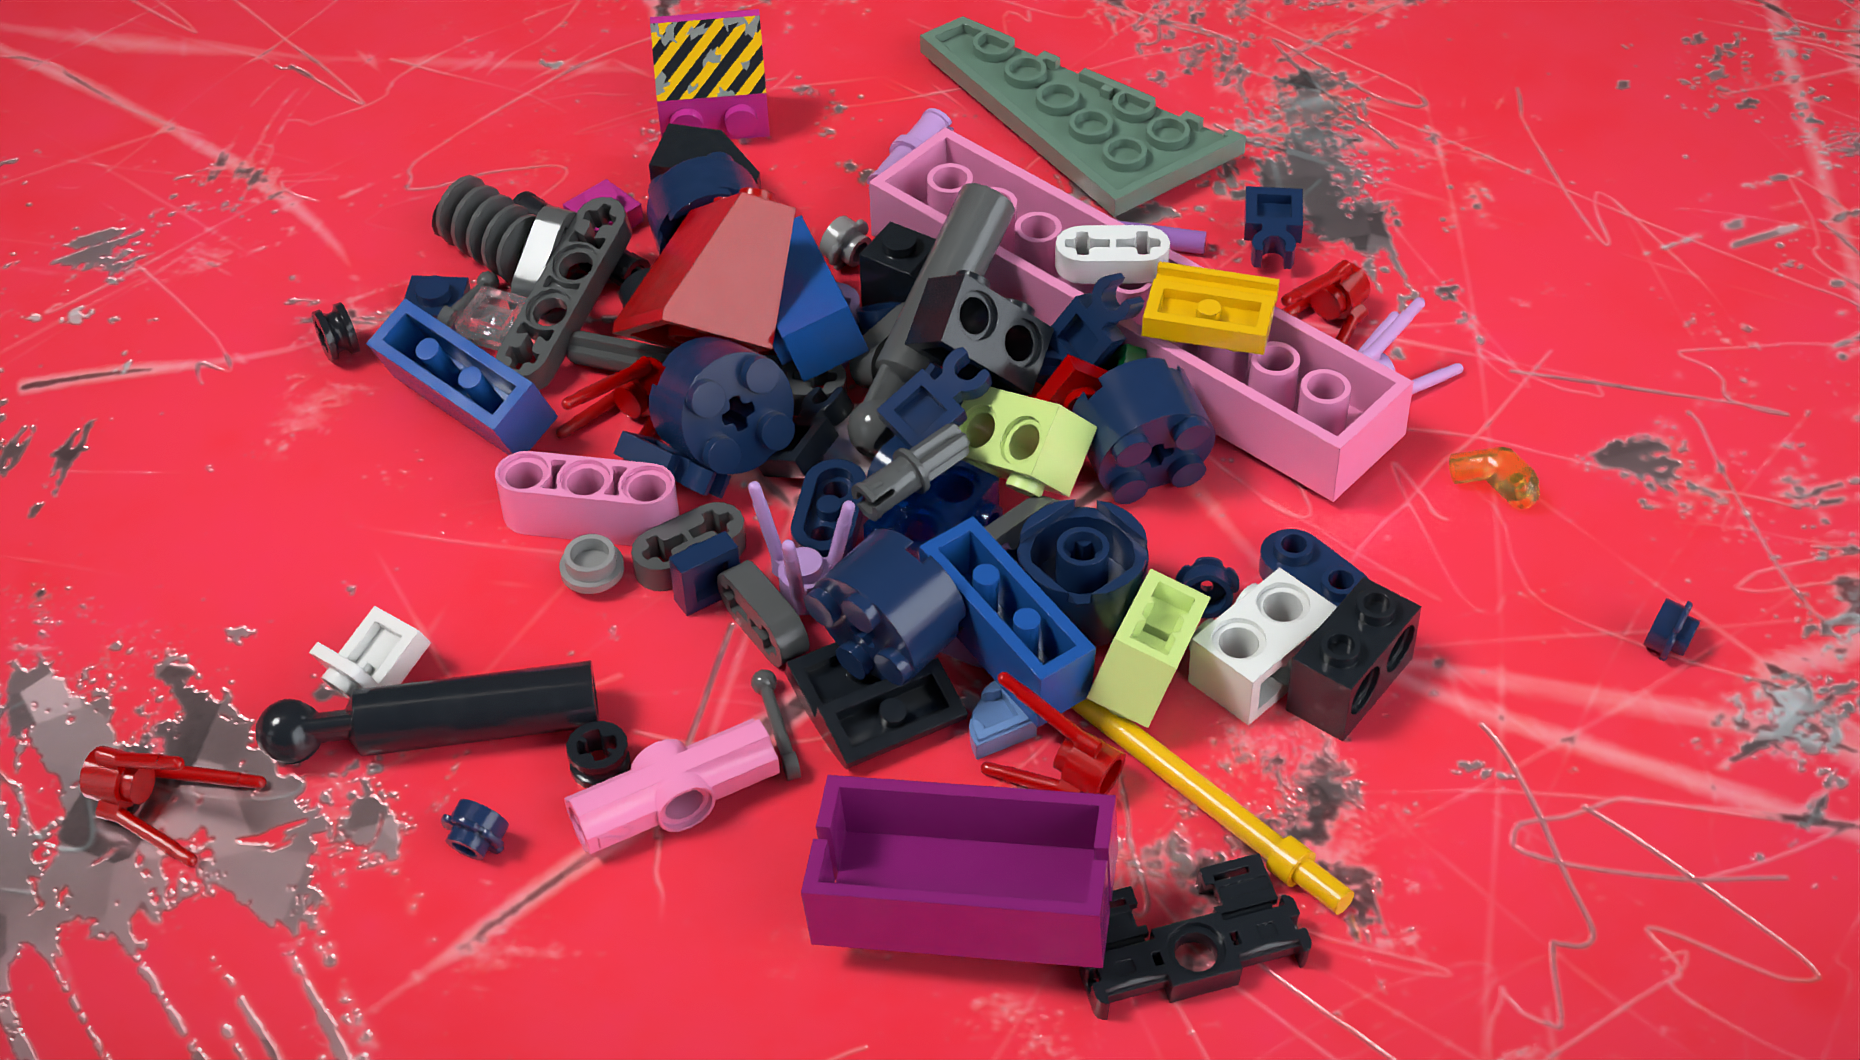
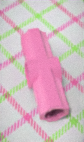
[564,718,780,854]

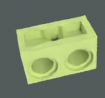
[959,387,1097,497]
[1087,568,1211,728]

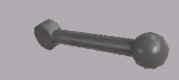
[437,271,499,328]
[751,669,801,781]

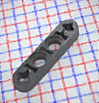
[496,197,632,390]

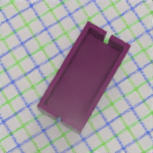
[801,775,1118,968]

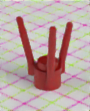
[1281,260,1371,345]
[556,356,666,461]
[981,672,1126,794]
[79,746,267,867]

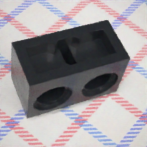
[905,270,1054,395]
[1286,577,1422,741]

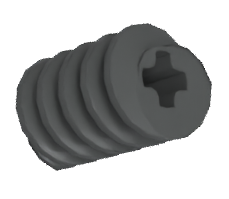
[432,175,537,284]

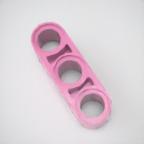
[495,451,680,546]

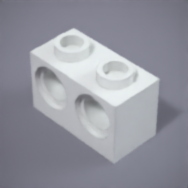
[1188,567,1337,725]

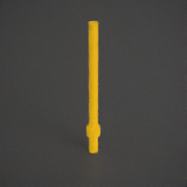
[1071,698,1354,915]

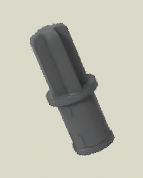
[851,423,970,521]

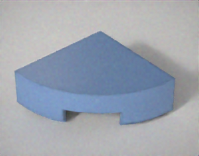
[969,680,1037,760]

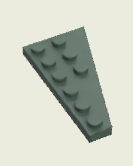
[920,16,1246,217]

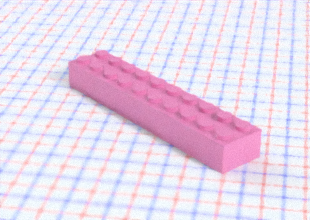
[869,127,1414,502]

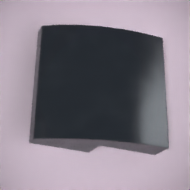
[785,642,968,769]

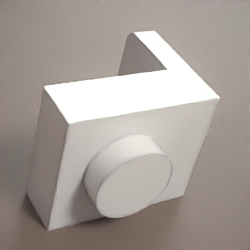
[309,606,431,699]

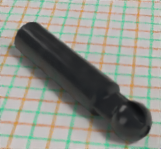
[256,660,599,764]

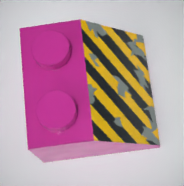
[650,9,770,139]

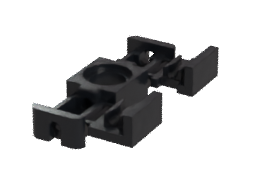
[1079,853,1312,1020]

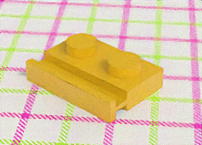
[1141,261,1280,355]

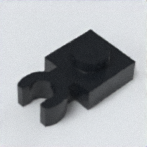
[758,387,854,478]

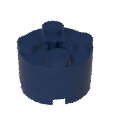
[647,152,758,254]
[649,336,795,475]
[1072,357,1215,504]
[1017,499,1149,648]
[804,529,966,686]

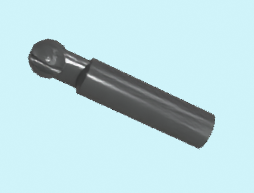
[847,183,1015,458]

